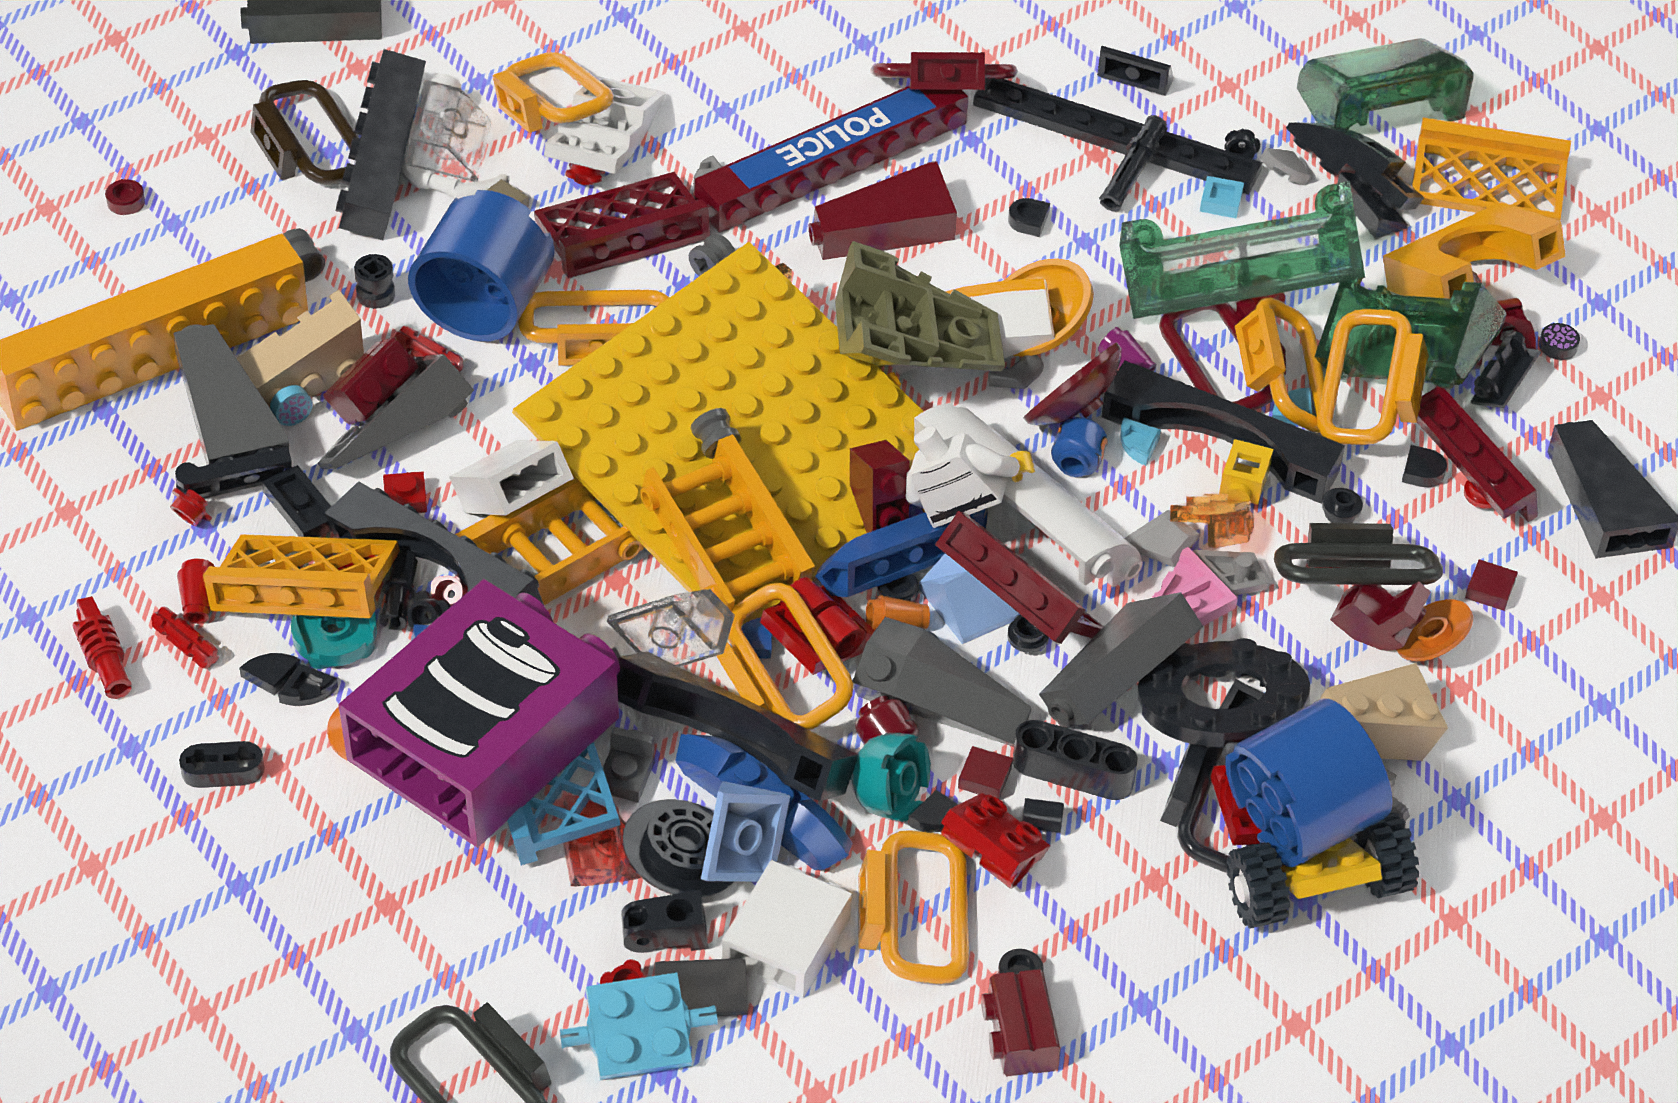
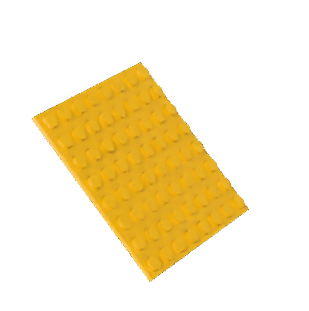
[512,241,924,629]

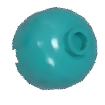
[851,733,931,822]

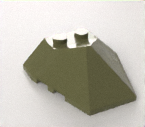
[835,241,1005,371]

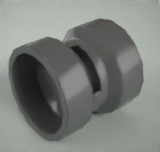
[283,228,325,282]

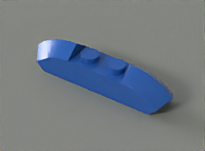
[816,508,988,597]
[675,734,853,870]

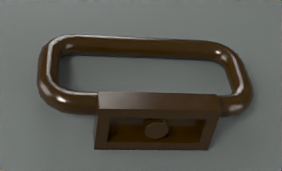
[250,80,359,185]

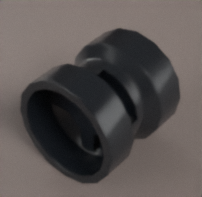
[354,254,395,309]

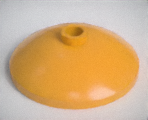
[1003,258,1094,357]

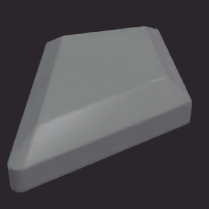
[1124,509,1201,567]
[1193,550,1269,595]

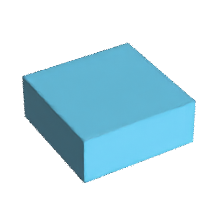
[1199,176,1244,219]

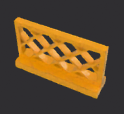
[1412,117,1571,221]
[203,534,400,618]

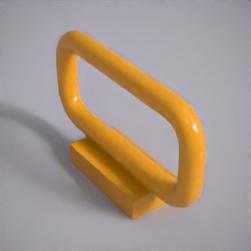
[492,52,614,133]
[518,289,669,366]
[1235,298,1325,433]
[1317,309,1429,445]
[713,583,853,730]
[858,830,969,984]

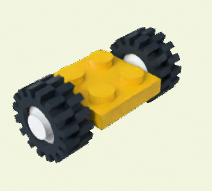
[1226,813,1419,929]

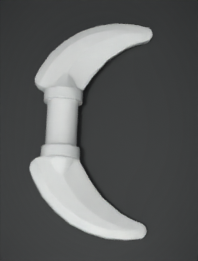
[401,147,506,199]

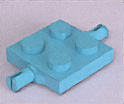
[559,973,718,1080]

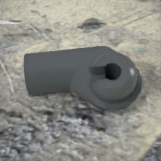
[989,355,1044,389]

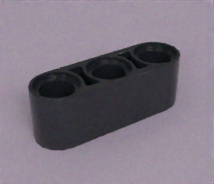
[1013,720,1138,800]

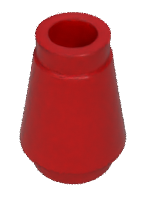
[176,558,215,624]

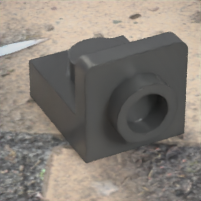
[597,727,655,803]

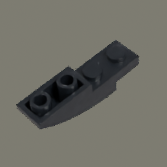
[1286,122,1424,211]

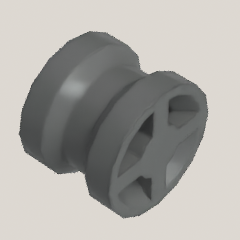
[688,233,736,276]
[690,408,742,459]

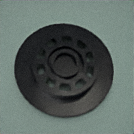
[623,799,734,898]

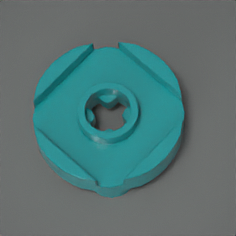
[291,612,377,670]

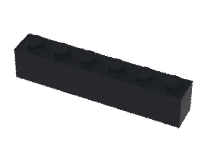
[335,48,426,241]

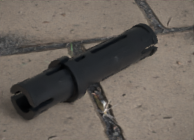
[1099,115,1168,212]

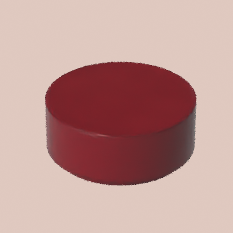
[105,179,145,215]

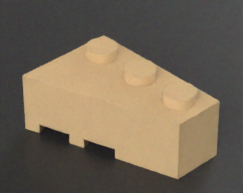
[237,289,364,408]
[1319,663,1448,761]

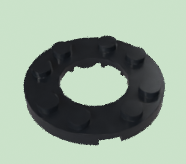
[1138,638,1310,747]

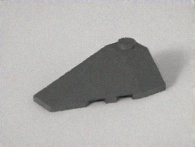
[317,354,474,469]
[853,617,1032,747]

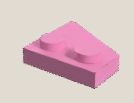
[1152,547,1238,626]

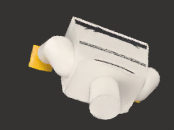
[906,426,1035,528]

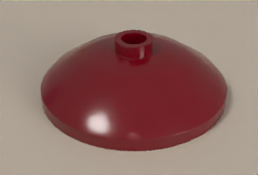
[1023,342,1122,426]

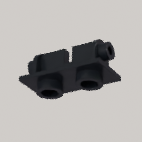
[1470,331,1541,408]

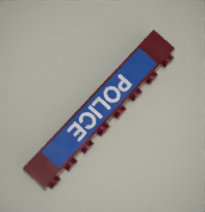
[694,85,969,233]

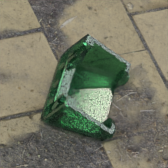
[1296,38,1474,129]
[1314,274,1506,389]

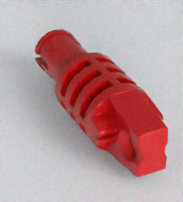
[72,596,132,699]

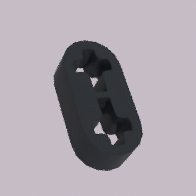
[179,741,265,788]

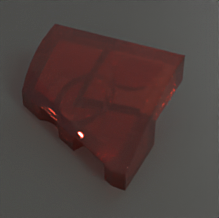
[559,795,641,887]

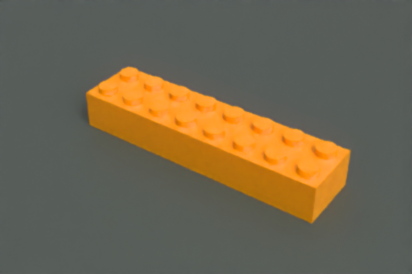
[0,233,308,431]

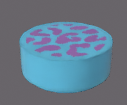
[270,385,313,426]

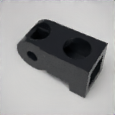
[621,890,709,953]

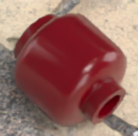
[855,695,919,745]

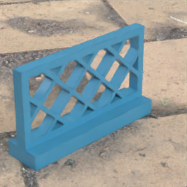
[507,742,621,866]

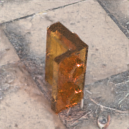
[1170,492,1254,548]

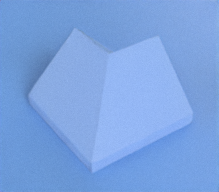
[919,553,1020,644]
[701,781,790,882]

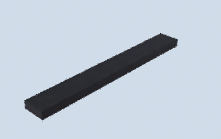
[973,78,1263,195]

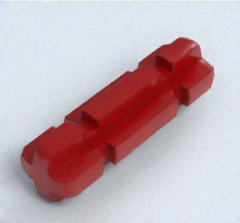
[394,326,464,372]
[151,606,219,669]

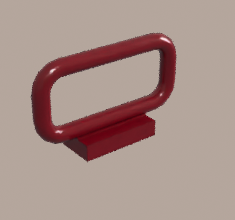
[870,52,1018,90]
[1159,294,1286,410]

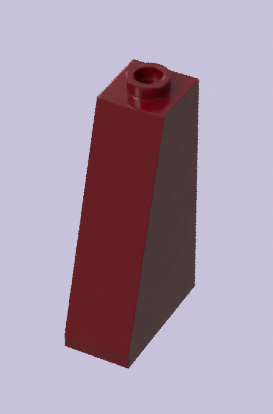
[808,161,957,260]

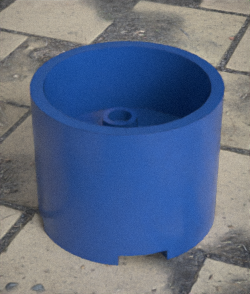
[408,190,555,341]
[1225,698,1393,867]

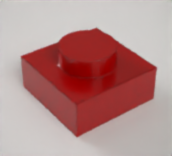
[383,471,427,513]

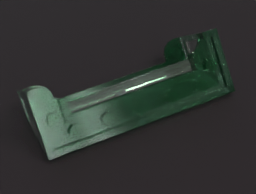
[1119,181,1366,319]

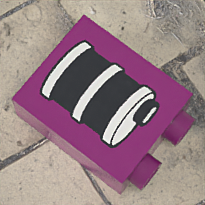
[338,579,620,848]

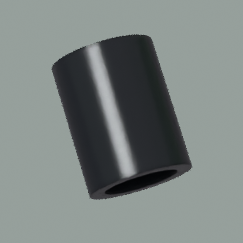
[1022,798,1064,833]

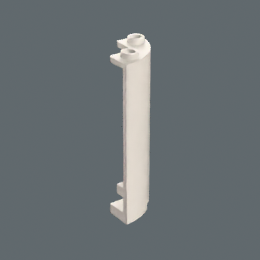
[914,403,1143,588]

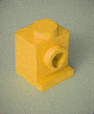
[1219,439,1273,506]

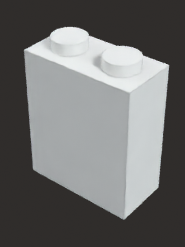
[449,440,574,516]
[722,860,852,999]

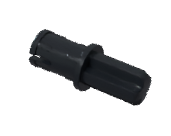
[379,550,418,630]

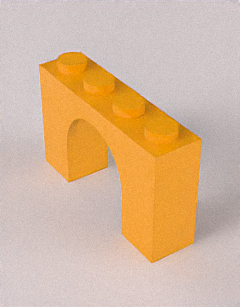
[1382,202,1566,312]

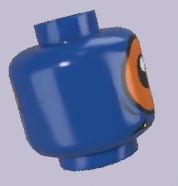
[1051,417,1108,477]

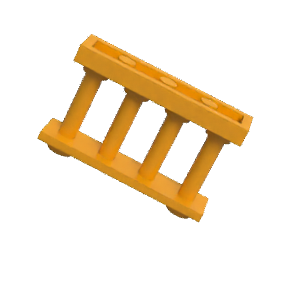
[640,434,815,624]
[455,474,644,605]

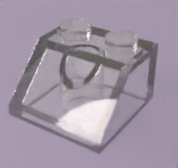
[404,79,492,182]
[606,589,735,667]

